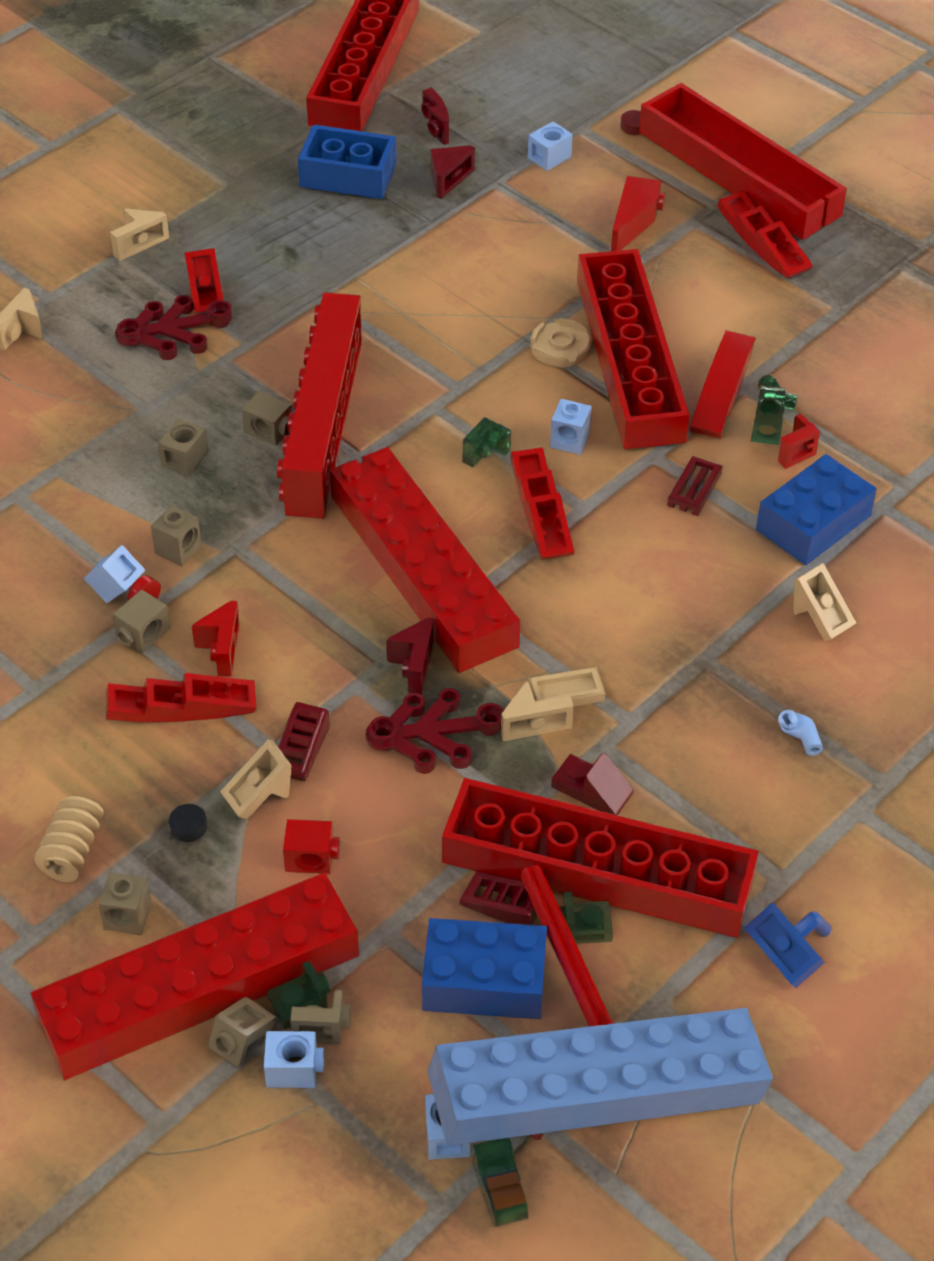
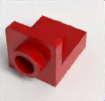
[778,414,820,469]

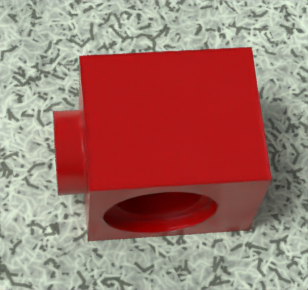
[283,819,340,874]

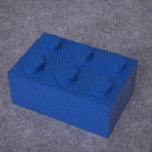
[298,125,397,199]
[756,454,877,565]
[422,918,547,1019]

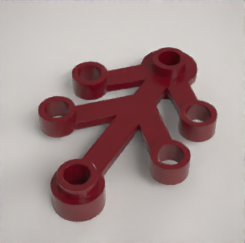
[115,295,233,360]
[365,688,504,774]

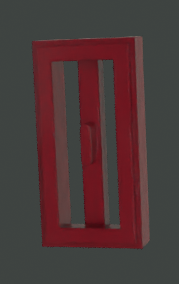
[667,456,723,516]

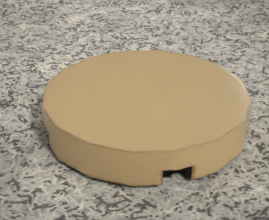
[530,318,592,368]

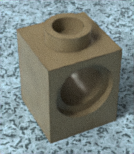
[242,390,292,446]
[158,419,209,476]
[151,505,202,566]
[113,590,171,653]
[98,872,152,935]

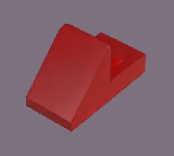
[184,248,224,313]
[192,601,240,677]

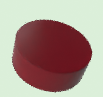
[620,110,641,135]

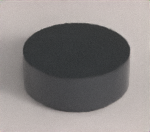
[169,804,207,842]

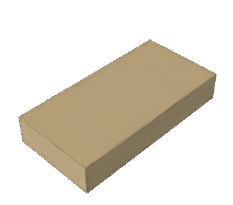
[528,667,606,707]

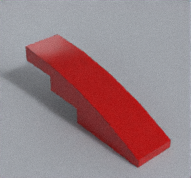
[717,190,813,279]
[690,330,756,439]
[510,447,575,560]
[106,673,257,722]

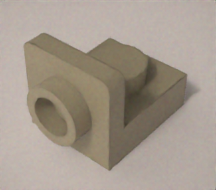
[290,989,351,1044]
[208,997,276,1066]

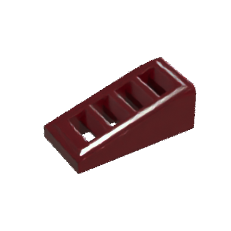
[278,702,330,781]
[460,871,538,925]

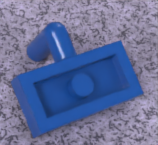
[744,902,832,988]

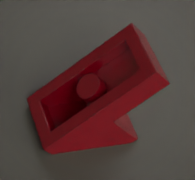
[386,618,434,694]
[551,753,633,815]

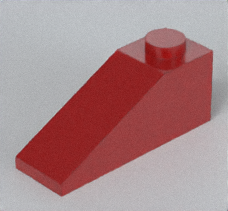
[611,176,665,251]

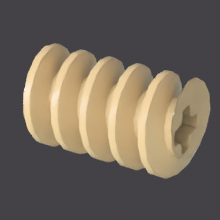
[34,796,104,883]

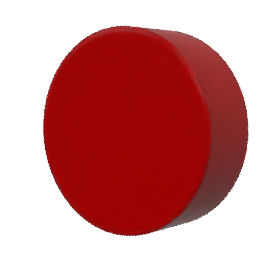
[128,575,161,601]

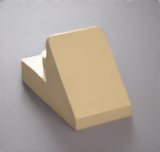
[110,209,169,261]
[0,287,43,351]
[793,563,856,641]
[501,681,574,741]
[220,739,291,820]

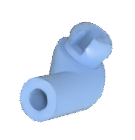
[778,710,823,756]

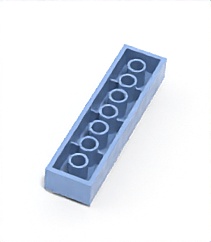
[427,1008,773,1146]

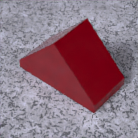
[430,145,475,199]

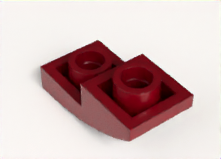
[421,87,449,145]

